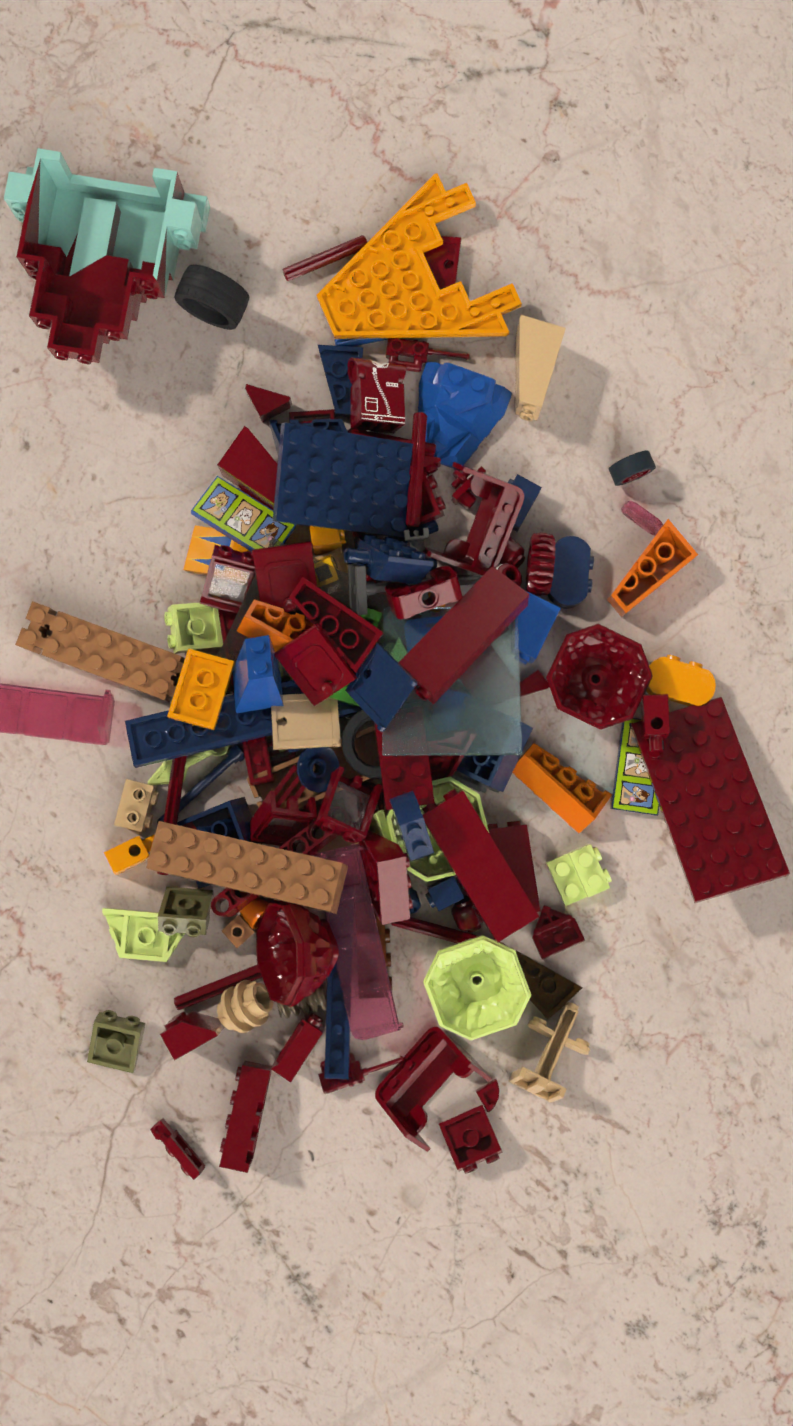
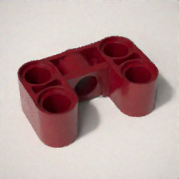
[385,566,463,619]

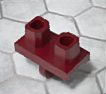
[451,466,486,510]

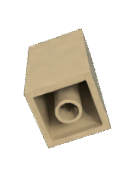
[515,315,566,421]

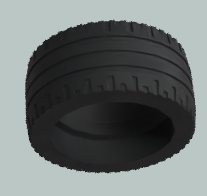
[174,264,250,330]
[342,710,382,779]

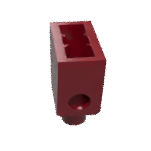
[640,694,670,752]

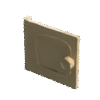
[271,694,341,750]

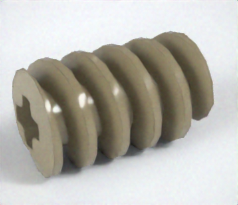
[277,983,327,1019]

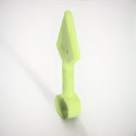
[148,745,230,785]

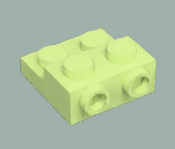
[164,602,223,654]
[546,844,612,906]

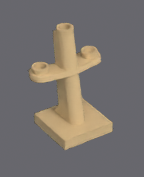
[508,1002,590,1103]

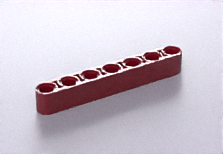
[211,806,352,918]

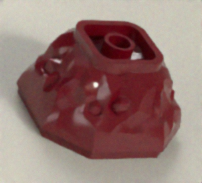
[546,624,653,730]
[256,899,339,1007]

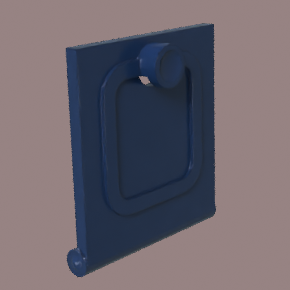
[345,643,418,732]

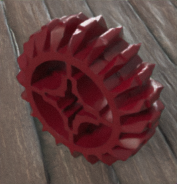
[526,532,556,596]

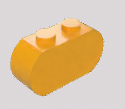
[646,655,716,706]

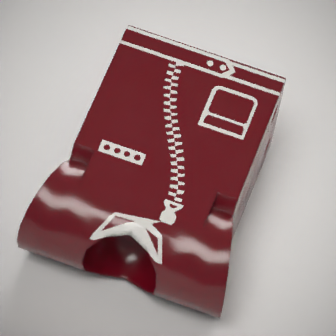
[348,357,407,434]

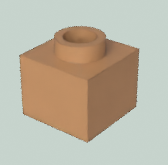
[222,914,256,948]

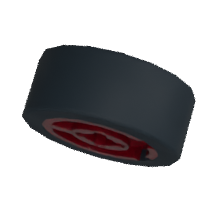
[609,450,656,486]

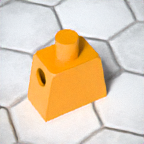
[104,834,155,875]

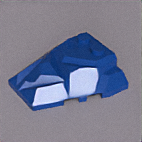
[418,362,512,471]

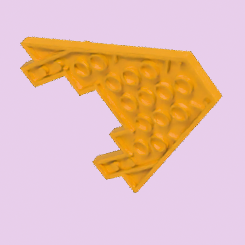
[316,173,522,339]

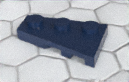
[318,345,363,417]

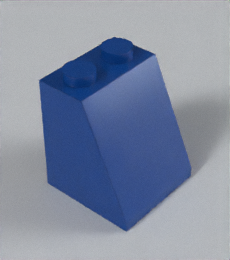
[511,591,561,665]
[232,635,284,713]

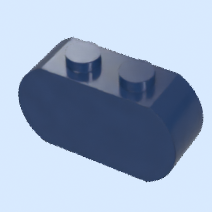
[547,536,594,609]
[389,791,434,861]

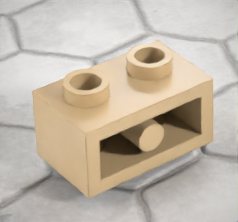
[114,779,159,832]

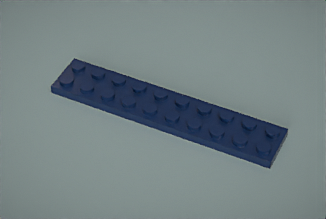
[125,666,363,768]

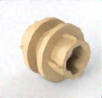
[217,980,273,1033]

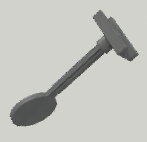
[348,564,481,615]

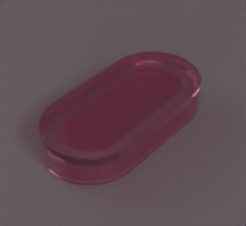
[621,501,663,535]

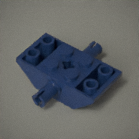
[344,534,437,584]

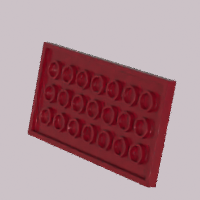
[631,697,790,904]

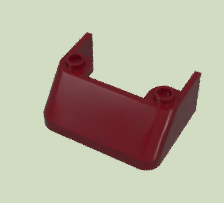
[423,462,524,575]
[375,1027,492,1152]

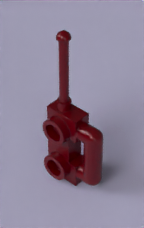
[386,338,470,372]
[318,1052,405,1094]

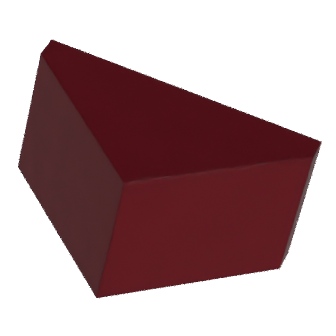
[245,384,292,423]

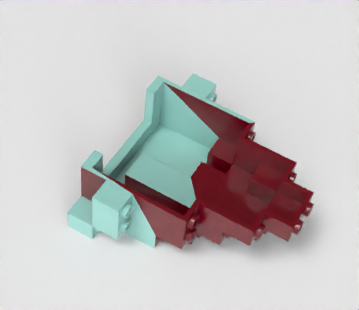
[4,148,210,365]

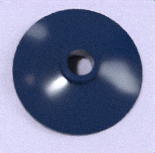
[297,747,339,792]

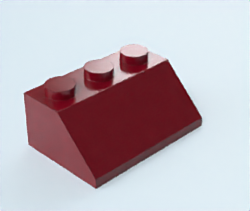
[160,1011,224,1061]

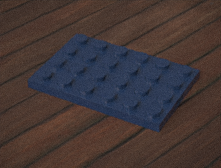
[273,423,413,538]

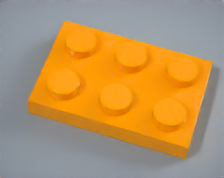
[167,649,235,730]

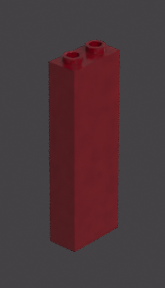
[398,566,529,705]
[422,789,539,943]

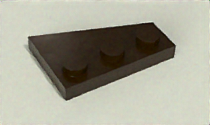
[516,950,583,1020]

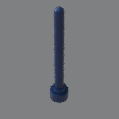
[157,744,245,823]

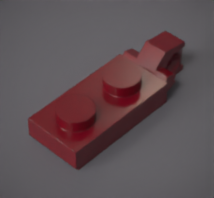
[150,1118,205,1180]

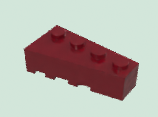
[289,577,384,673]
[219,1061,272,1173]

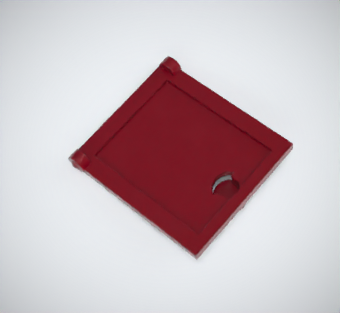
[423,236,462,290]
[251,542,317,612]
[274,623,357,706]

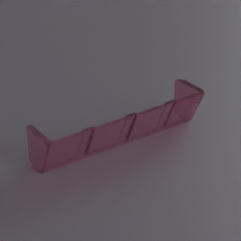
[0,683,115,745]
[314,844,404,1040]

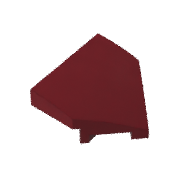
[532,905,585,960]

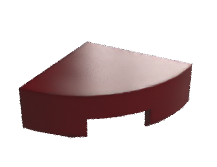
[476,1079,499,1113]

